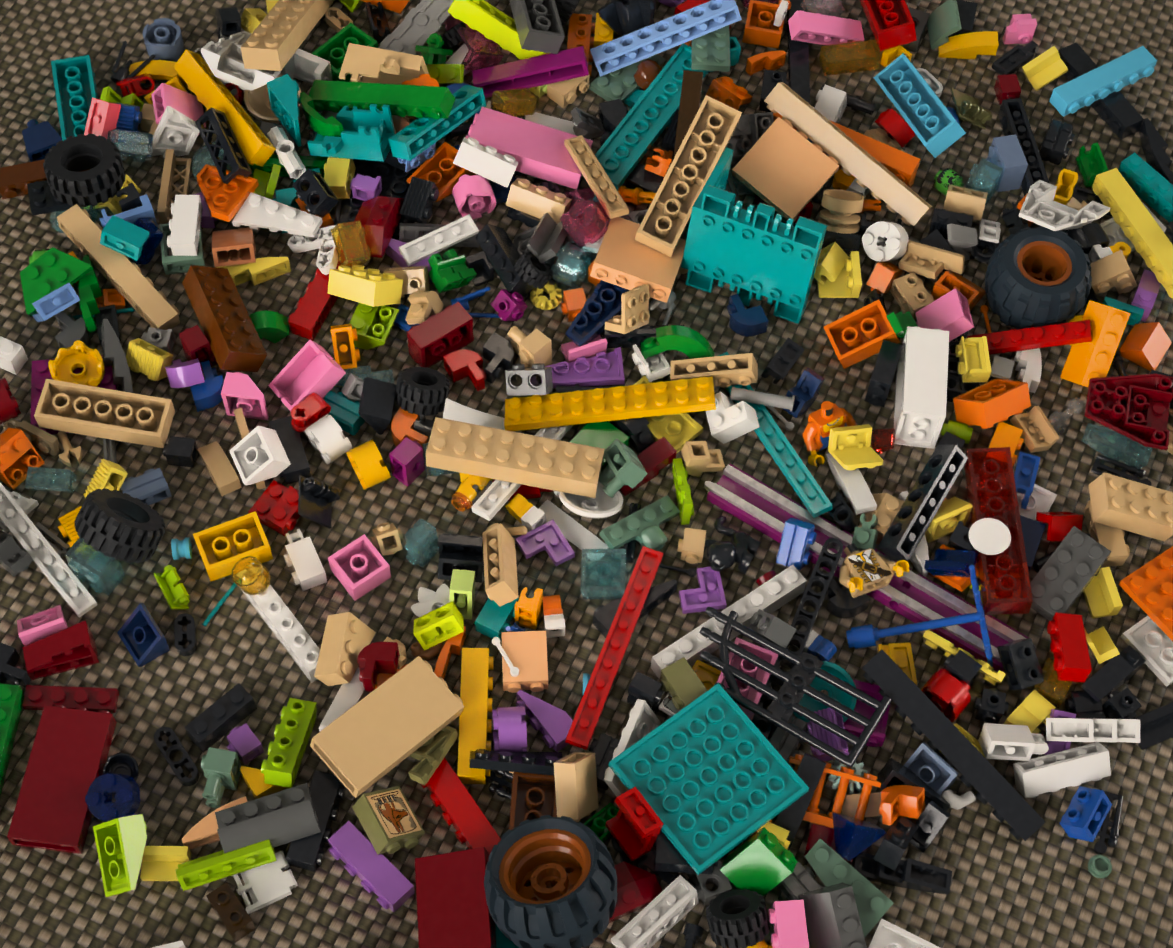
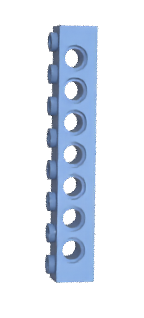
[590,0,742,77]

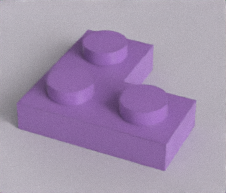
[515,520,575,566]
[679,566,727,614]

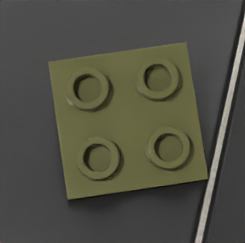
[951,88,992,129]

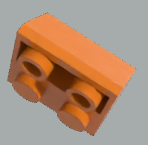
[932,271,985,311]
[0,428,45,490]

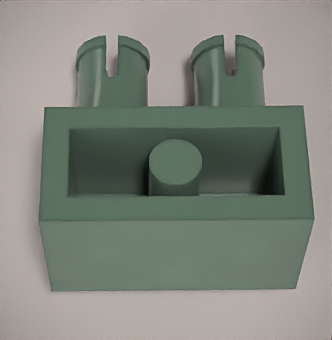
[599,439,648,498]
[201,747,241,808]

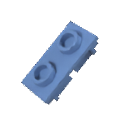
[397,143,436,173]

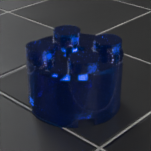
[85,773,141,821]

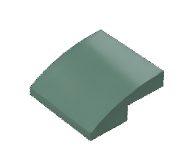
[927,0,962,50]

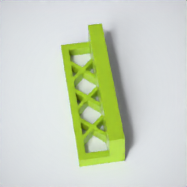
[176,839,277,891]

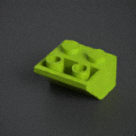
[349,303,399,350]

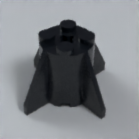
[598,0,656,37]

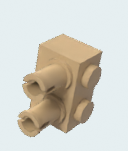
[507,326,552,377]

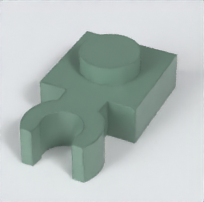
[852,513,878,551]

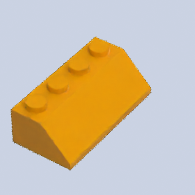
[1060,300,1131,387]

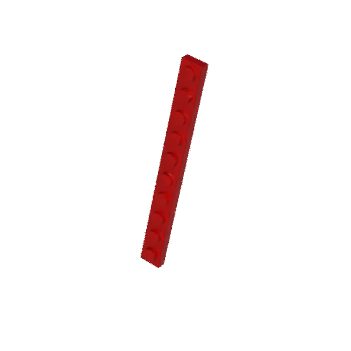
[565,546,664,750]

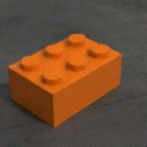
[824,300,900,369]
[953,378,1031,429]

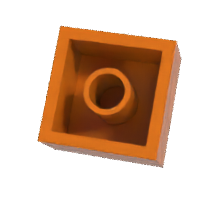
[742,0,785,49]

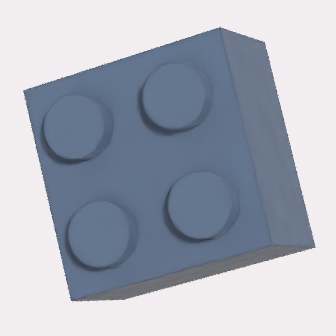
[985,134,1028,192]

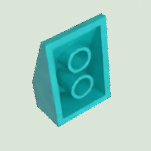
[267,73,302,147]

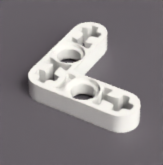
[287,225,343,275]

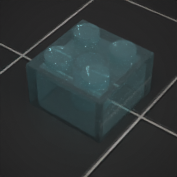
[65,537,125,596]
[581,549,628,599]

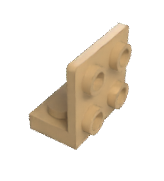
[605,284,650,334]

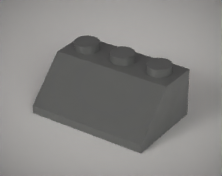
[798,882,867,948]

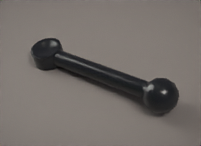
[659,563,697,577]

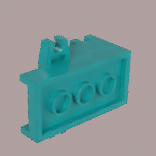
[307,104,396,162]

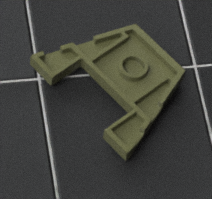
[408,726,459,785]

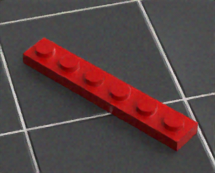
[967,320,1092,355]

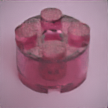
[560,198,609,247]

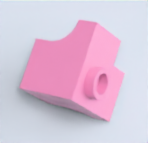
[1003,14,1037,45]

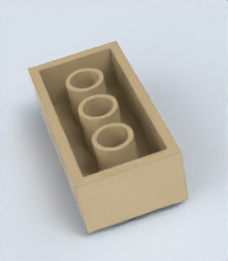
[1089,472,1173,541]

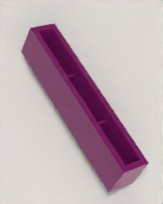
[472,46,589,98]

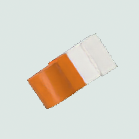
[542,595,566,638]

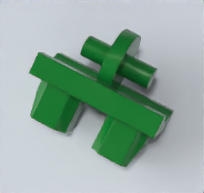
[415,33,453,64]

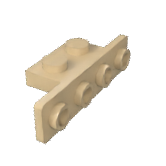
[899,240,965,279]

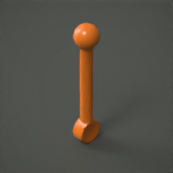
[980,305,992,333]

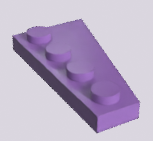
[541,347,625,388]

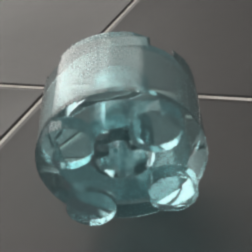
[551,242,592,289]

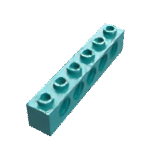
[389,85,487,161]

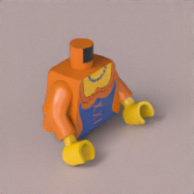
[802,401,857,467]

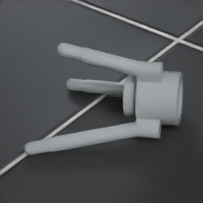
[649,290,676,325]

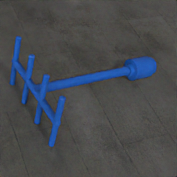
[846,565,994,667]

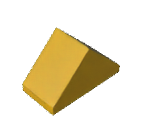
[240,766,287,799]

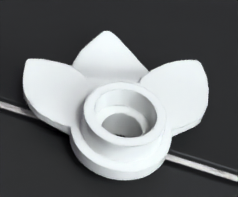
[411,584,450,617]

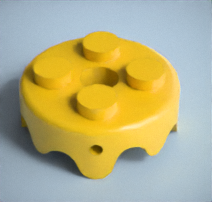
[48,340,105,387]

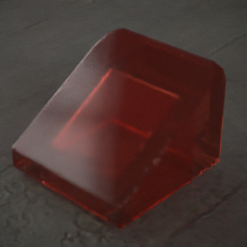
[870,429,895,454]

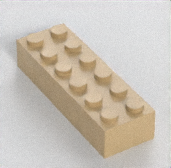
[34,379,175,448]

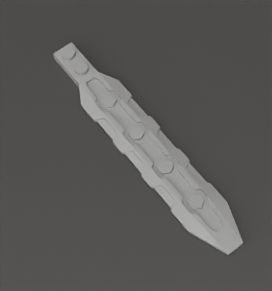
[323,0,453,119]

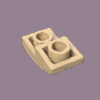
[842,792,882,819]

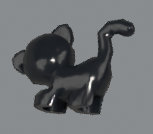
[705,516,761,574]

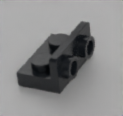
[438,533,483,554]

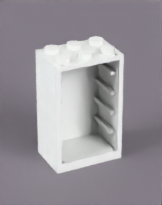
[893,326,949,449]

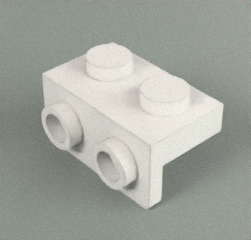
[631,344,671,382]

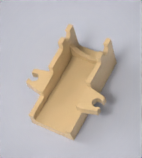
[339,43,429,85]

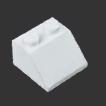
[229,425,291,486]

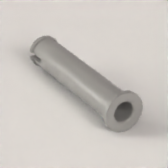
[730,387,795,412]

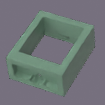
[159,223,206,275]

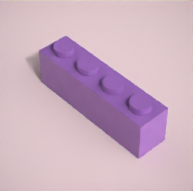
[328,821,415,912]

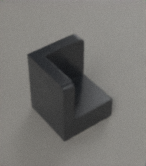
[465,251,494,287]

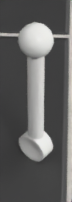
[764,405,794,431]
[492,637,519,677]

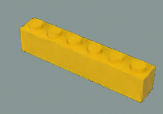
[457,648,494,784]

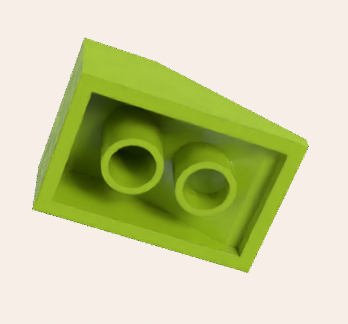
[93,814,147,897]

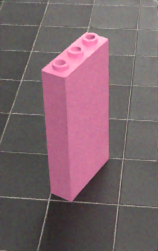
[465,107,593,190]

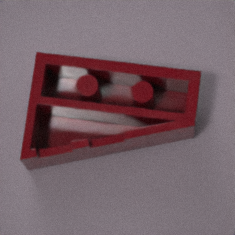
[22,620,99,680]

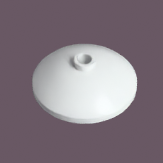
[559,482,623,519]

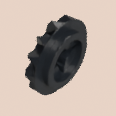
[969,239,999,265]

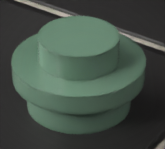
[1088,855,1112,879]

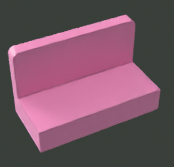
[561,335,608,363]

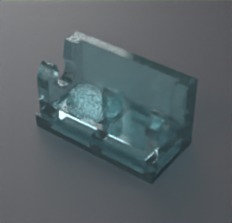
[25,467,77,493]

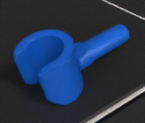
[505,621,526,632]

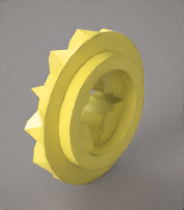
[530,281,562,310]

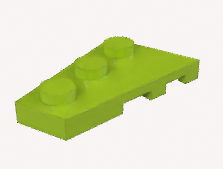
[672,458,694,525]

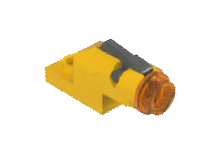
[451,473,493,512]

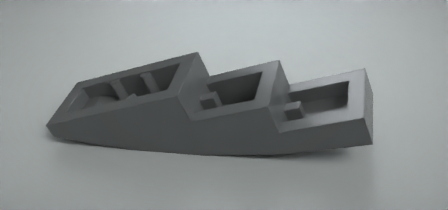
[101,319,133,393]

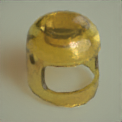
[231,556,271,595]

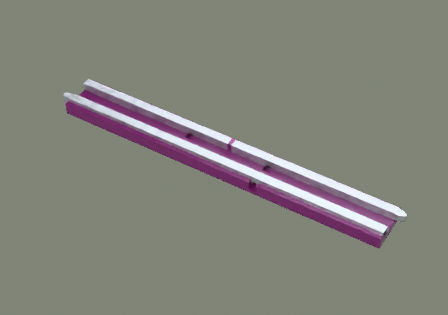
[704,464,1036,673]

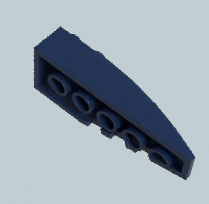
[565,280,629,347]

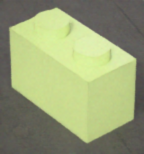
[449,569,475,620]

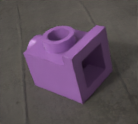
[350,174,382,201]

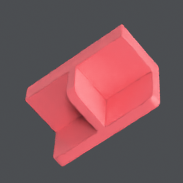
[84,98,121,142]

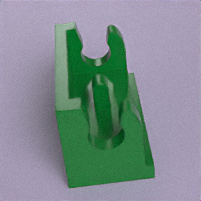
[1075,143,1109,188]

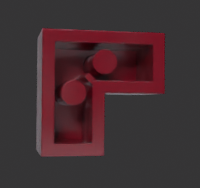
[179,325,218,371]

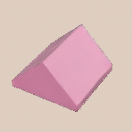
[17,605,68,646]

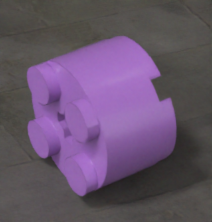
[492,706,527,752]

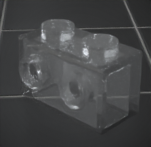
[800,0,845,17]

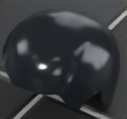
[103,753,139,790]

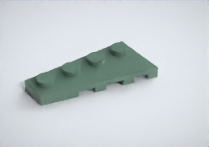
[804,839,894,938]

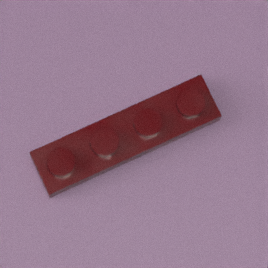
[22,685,119,713]

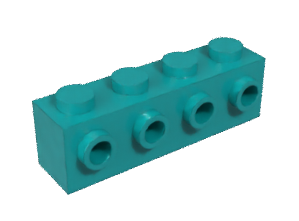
[1118,152,1173,223]

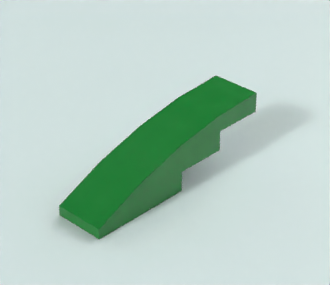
[79,254,103,333]
[886,311,917,338]

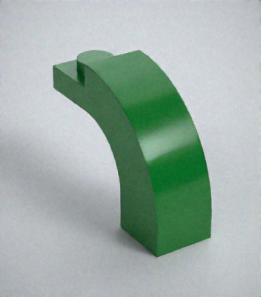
[641,325,714,359]

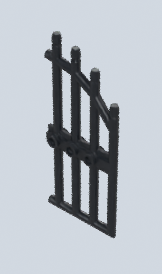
[699,607,892,768]

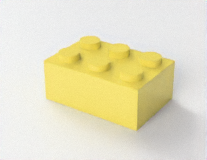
[327,264,403,307]

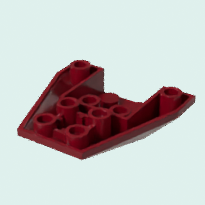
[1084,373,1173,451]

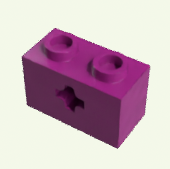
[389,437,425,487]

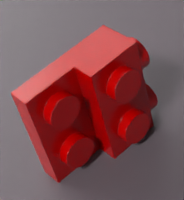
[248,480,301,536]

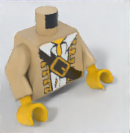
[839,543,909,598]

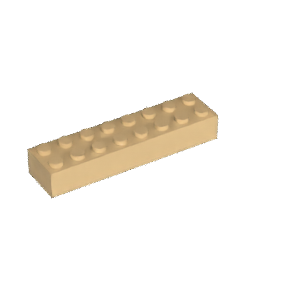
[241,0,333,71]
[635,95,742,257]
[426,417,605,498]

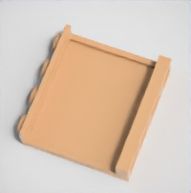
[732,117,839,221]
[590,217,686,303]

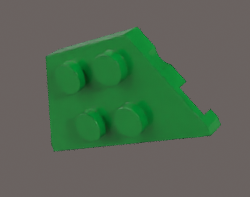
[20,247,94,317]

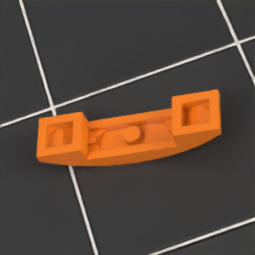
[434,626,466,679]

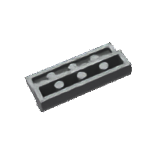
[215,783,321,854]

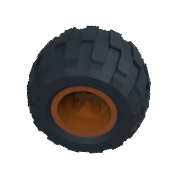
[985,226,1092,329]

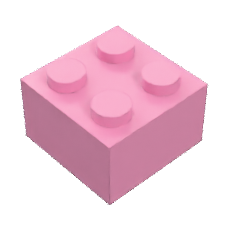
[328,534,391,601]

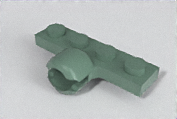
[599,495,680,551]

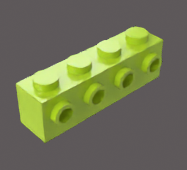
[261,698,317,788]

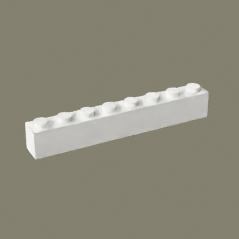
[651,565,807,679]

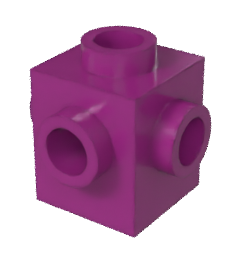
[490,289,528,321]

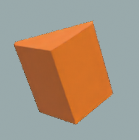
[1119,322,1172,371]

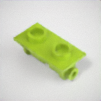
[154,565,190,609]

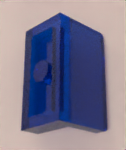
[924,549,978,577]

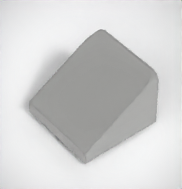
[341,373,364,402]

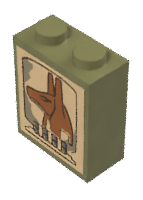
[352,786,425,855]

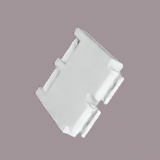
[231,851,298,914]

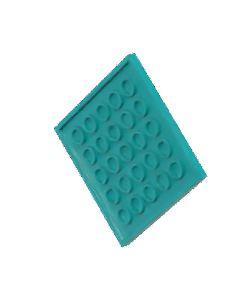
[609,683,809,875]

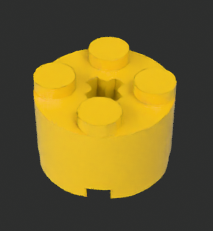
[346,439,391,490]

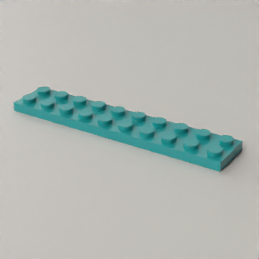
[595,43,709,190]

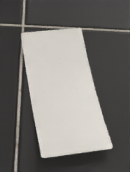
[443,398,522,433]

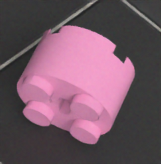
[452,174,497,219]

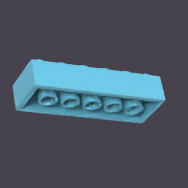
[873,53,966,158]

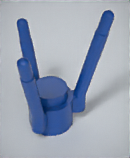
[451,287,499,318]

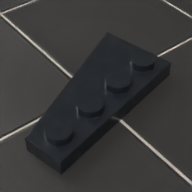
[469,749,563,776]

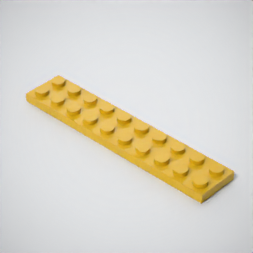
[504,376,716,431]

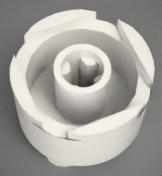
[862,221,909,262]
[304,414,353,465]

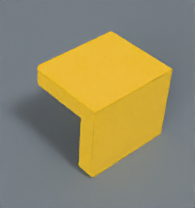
[880,45,912,67]

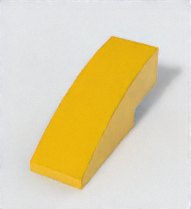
[938,31,999,60]

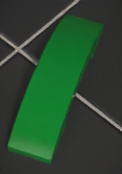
[300,92,344,137]

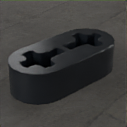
[174,613,197,656]

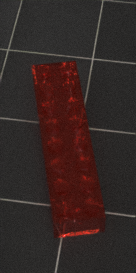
[964,447,1033,615]

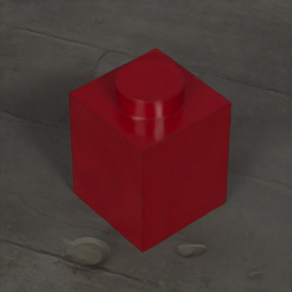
[994,74,1021,105]

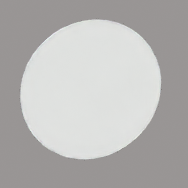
[969,518,1011,555]

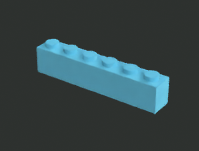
[1049,46,1157,117]

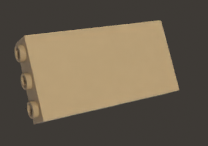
[310,656,464,798]

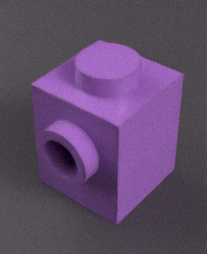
[227,723,264,765]

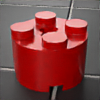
[920,668,971,723]

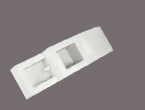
[1014,348,1042,393]

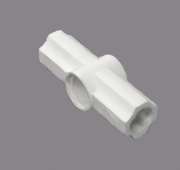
[267,126,306,180]

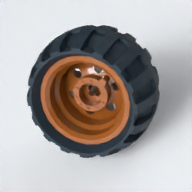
[484,815,618,948]

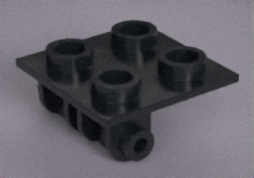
[298,475,341,528]

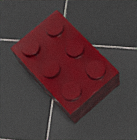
[407,302,474,368]

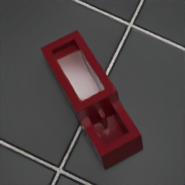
[620,437,677,496]

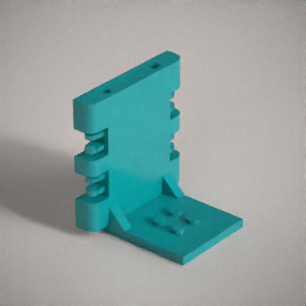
[681,147,827,324]

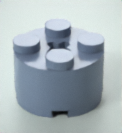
[143,18,184,62]

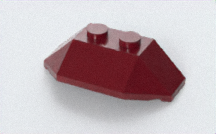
[349,196,404,258]
[609,861,662,923]

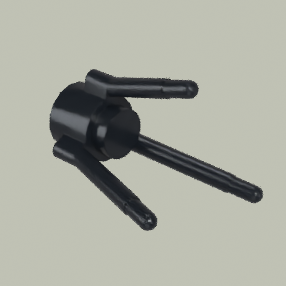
[110,41,155,85]

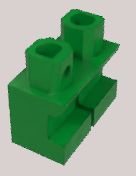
[428,249,477,294]

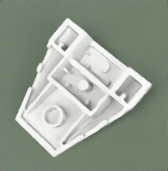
[201,31,280,91]
[1019,180,1110,231]

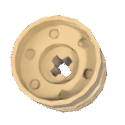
[818,189,864,234]

